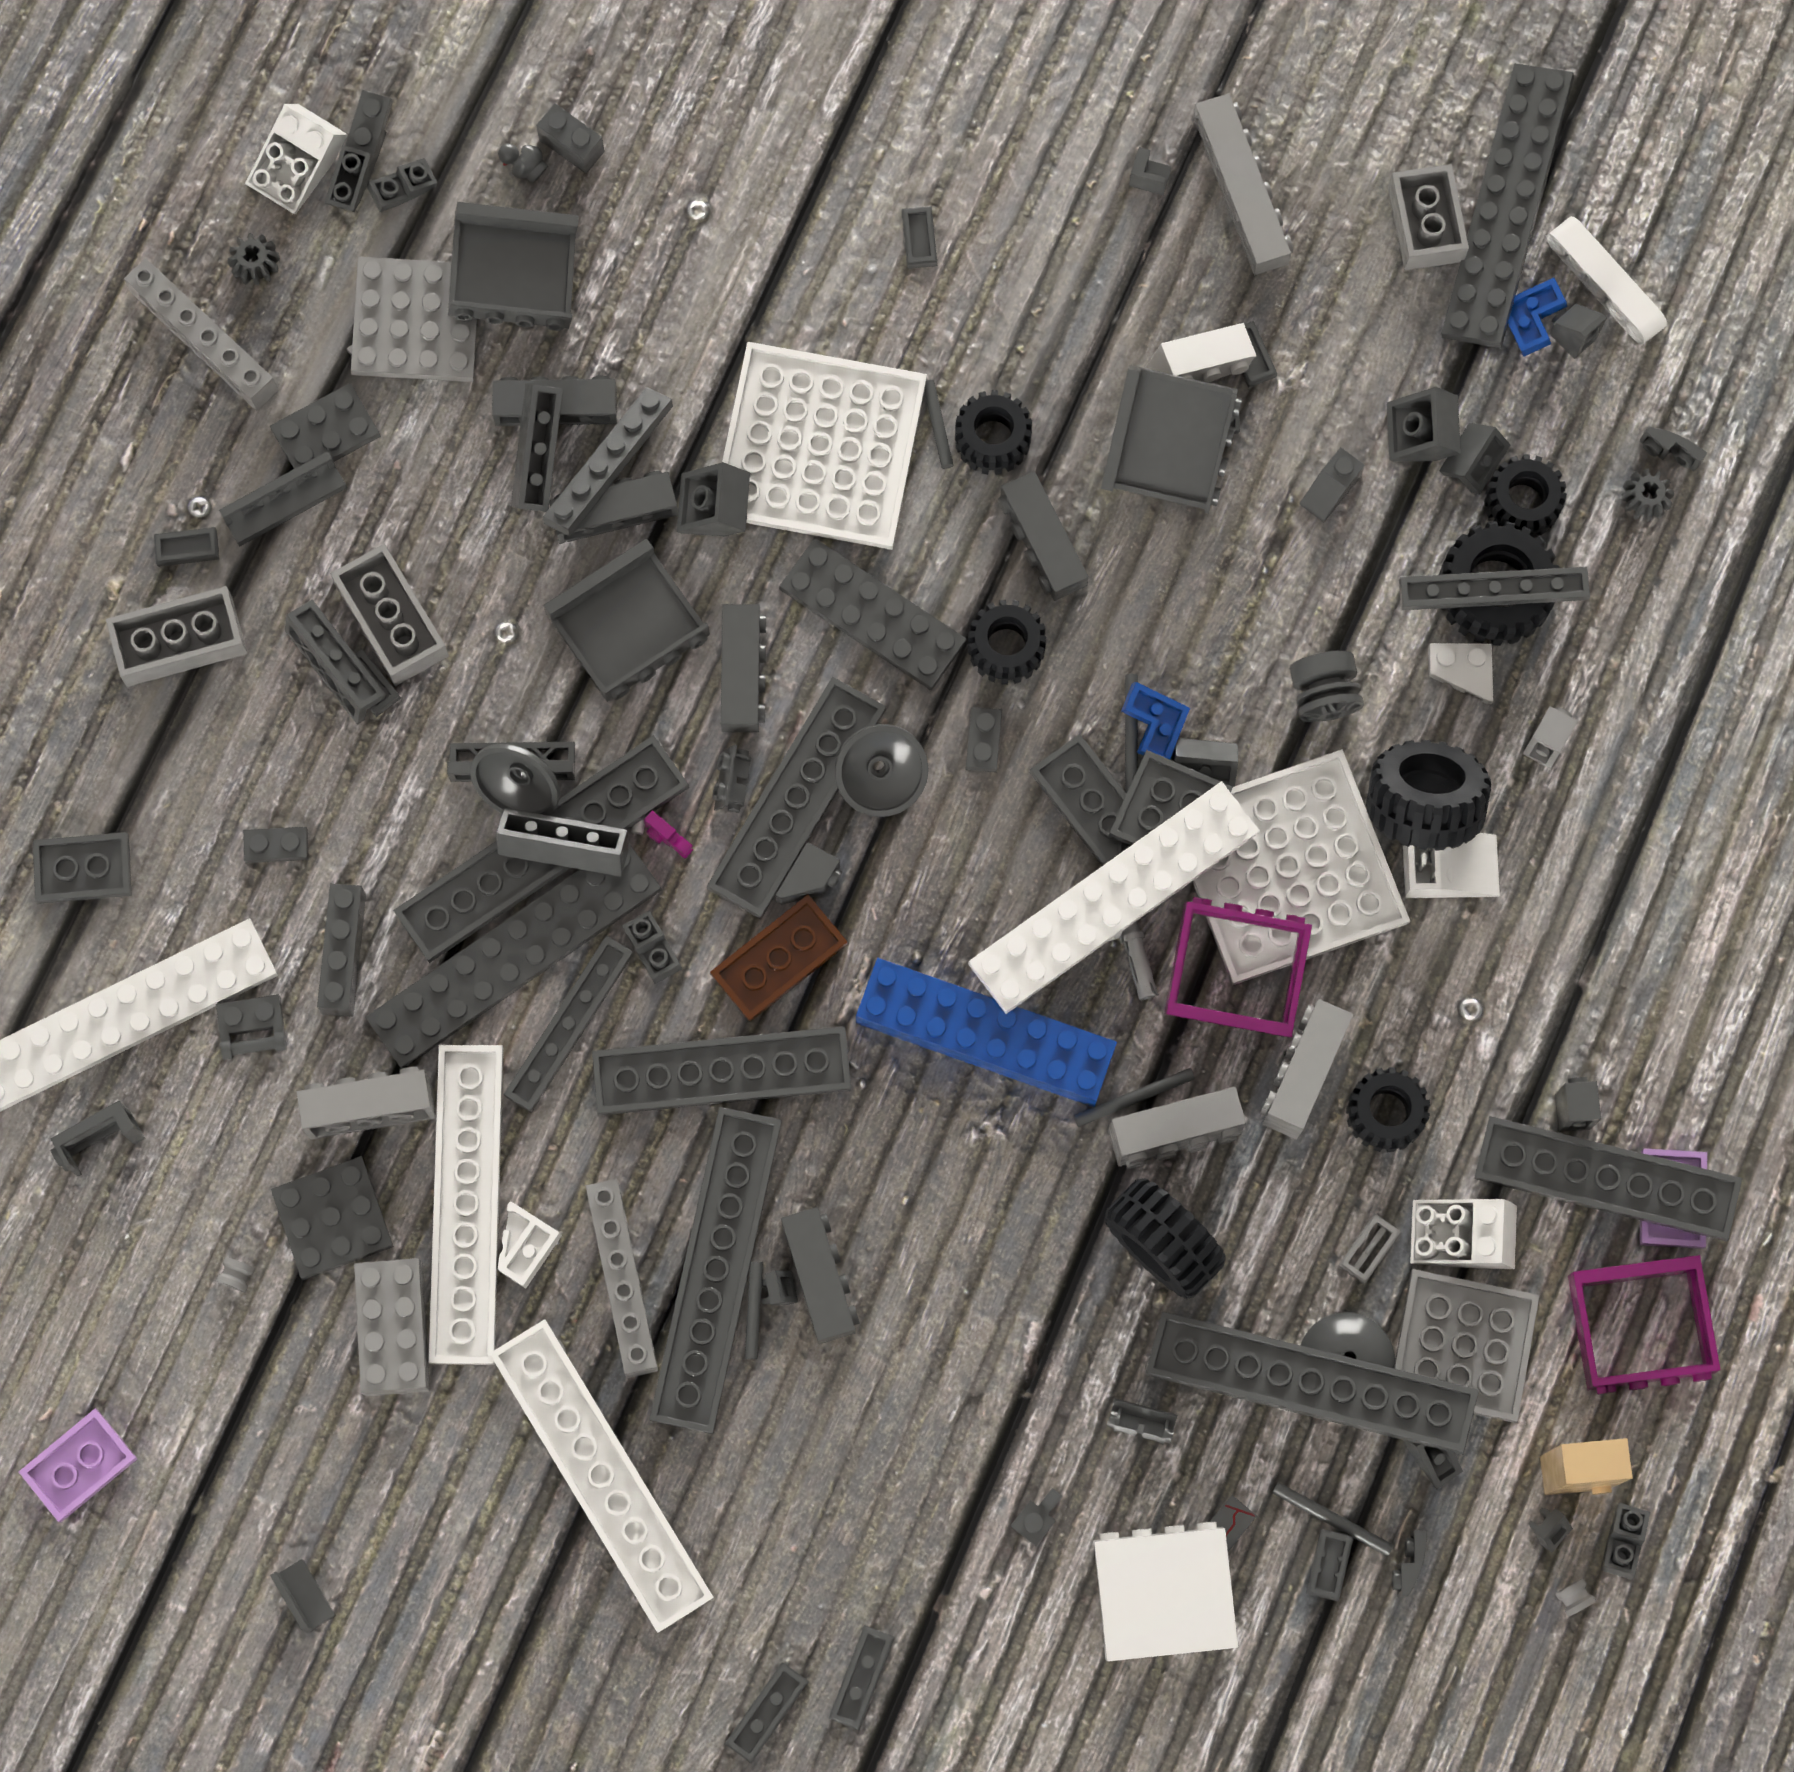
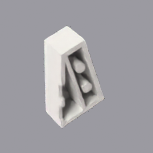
[1145,323,1256,382]

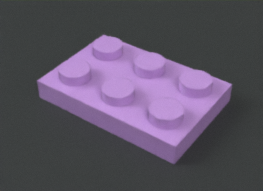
[1640,1148,1707,1249]
[19,1408,137,1523]

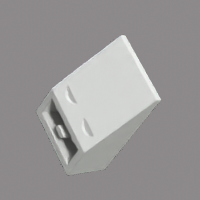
[245,104,348,214]
[1403,833,1500,898]
[1410,1199,1517,1269]

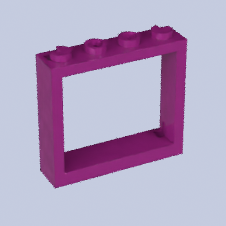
[1164,897,1312,1038]
[1568,1255,1721,1395]

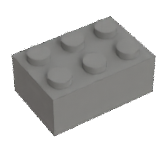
[1388,164,1469,271]

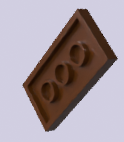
[710,895,848,1022]

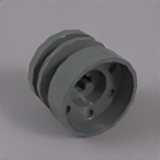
[1289,651,1364,722]

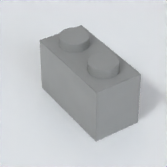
[1523,706,1577,768]

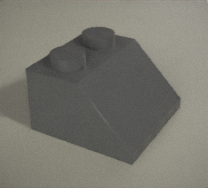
[1387,387,1461,462]
[676,462,750,537]

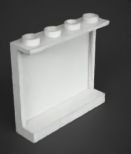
[1092,1522,1238,1661]

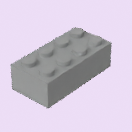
[330,543,449,687]
[106,586,247,687]
[1260,999,1354,1140]
[297,1067,436,1140]
[1108,1086,1246,1169]
[354,1258,430,1396]

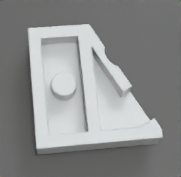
[1428,643,1493,704]
[497,1201,562,1289]

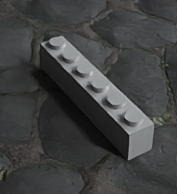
[1193,93,1293,276]

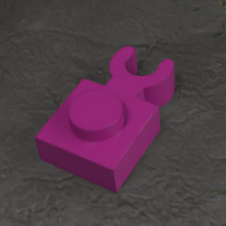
[644,810,693,859]

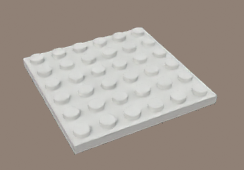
[722,342,927,550]
[1193,749,1410,985]

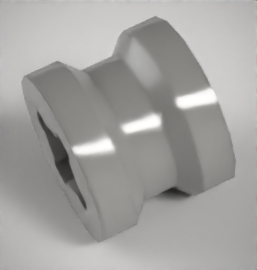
[216,1257,255,1293]
[1555,1578,1596,1617]

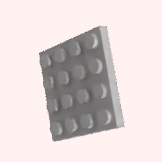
[351,256,477,382]
[1394,1269,1540,1423]

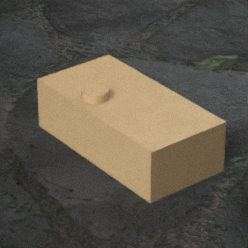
[1540,1438,1633,1495]

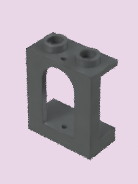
[50,1101,145,1176]

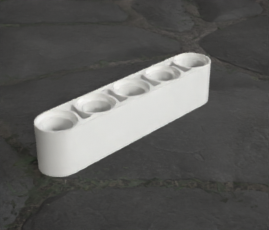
[1546,216,1667,345]

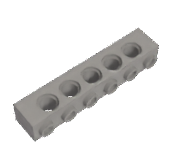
[124,258,278,411]
[585,1179,659,1378]

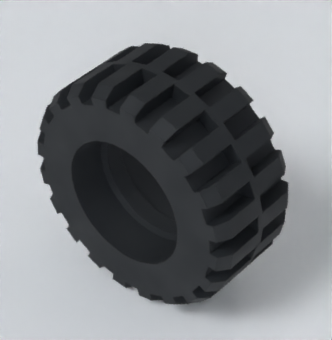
[1439,521,1559,646]
[1366,740,1491,851]
[1104,1178,1226,1299]

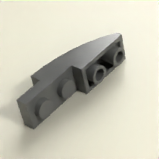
[325,90,393,212]

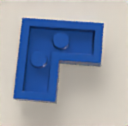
[1508,278,1568,357]
[1121,682,1190,760]

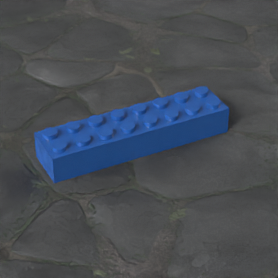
[856,957,1117,1107]

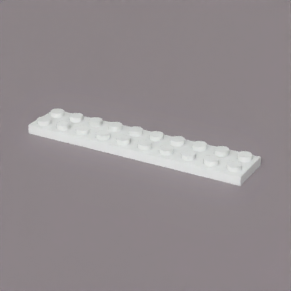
[968,781,1260,1014]
[0,918,278,1112]
[429,1045,503,1365]
[489,1319,714,1633]

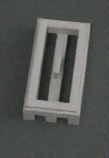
[1338,1213,1401,1284]

